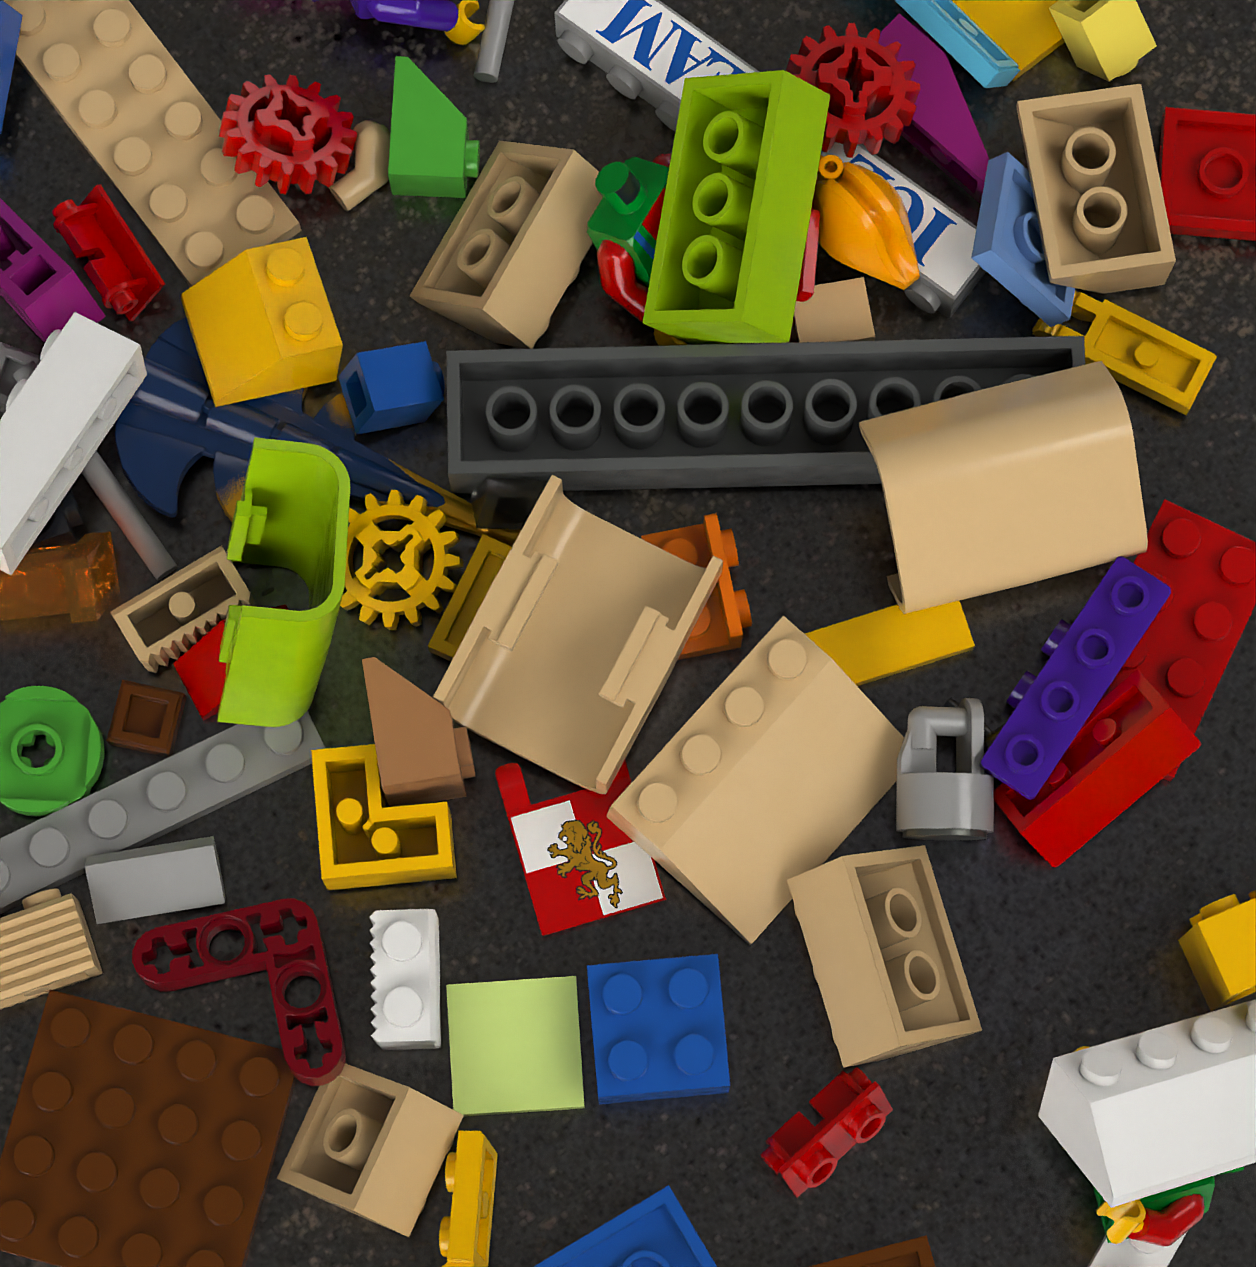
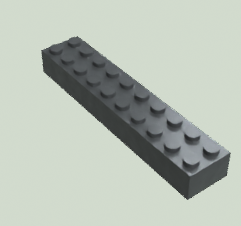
[446,336,1085,494]

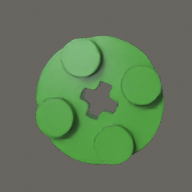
[0,686,104,817]

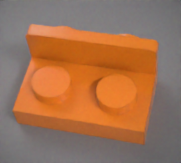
[641,513,752,660]

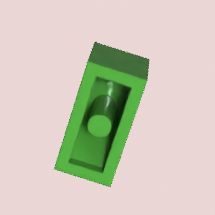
[388,56,480,198]

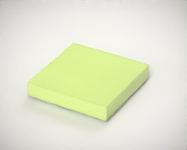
[446,976,585,1116]

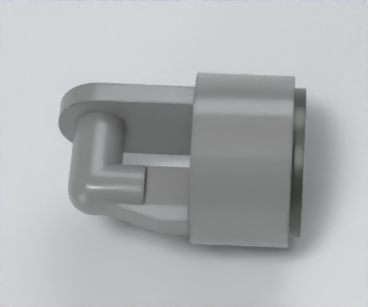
[896,698,994,840]

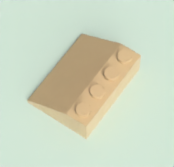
[606,615,904,945]

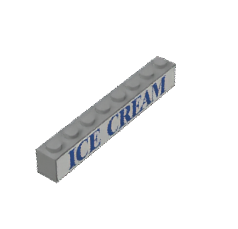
[554,0,986,319]

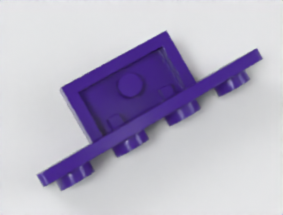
[980,556,1171,799]

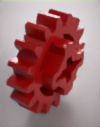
[786,23,920,158]
[219,75,357,194]

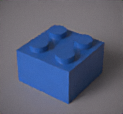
[587,954,730,1104]

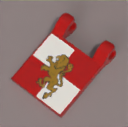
[495,760,666,936]

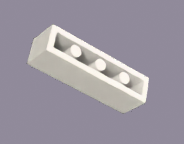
[0,312,147,575]

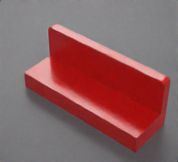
[994,669,1201,867]

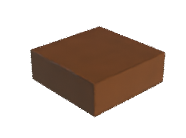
[106,680,187,758]

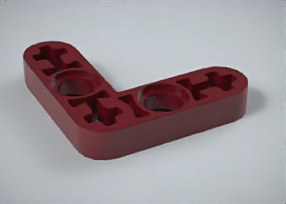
[132,898,346,1086]

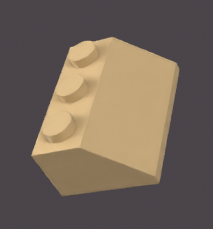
[1016,84,1176,294]
[410,141,603,349]
[787,845,982,1068]

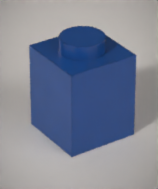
[338,341,445,434]

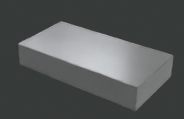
[85,836,225,924]

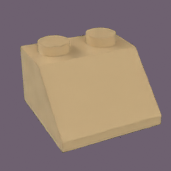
[277,1063,464,1237]

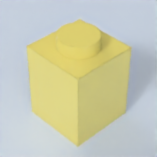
[1049,0,1157,82]

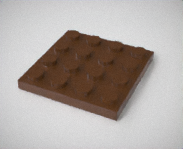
[0,989,303,1267]

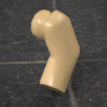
[329,120,391,212]

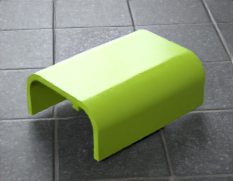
[217,437,350,727]

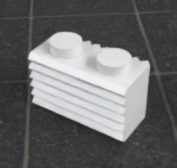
[369,909,441,1050]

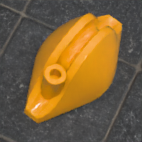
[812,155,920,290]

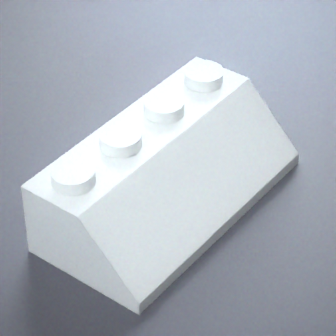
[1038,999,1256,1208]

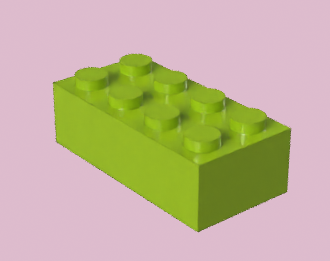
[643,70,830,344]

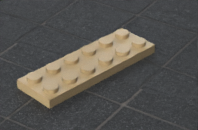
[3,0,302,287]

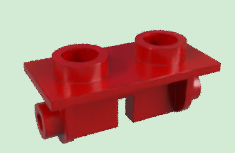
[52,184,165,321]
[760,1067,893,1198]

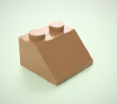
[362,657,476,807]

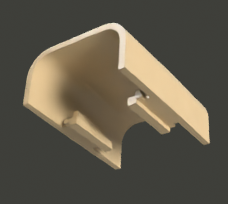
[859,361,1148,614]
[433,475,723,794]

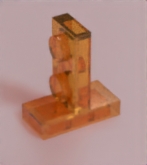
[0,531,120,623]

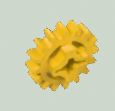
[340,490,464,630]

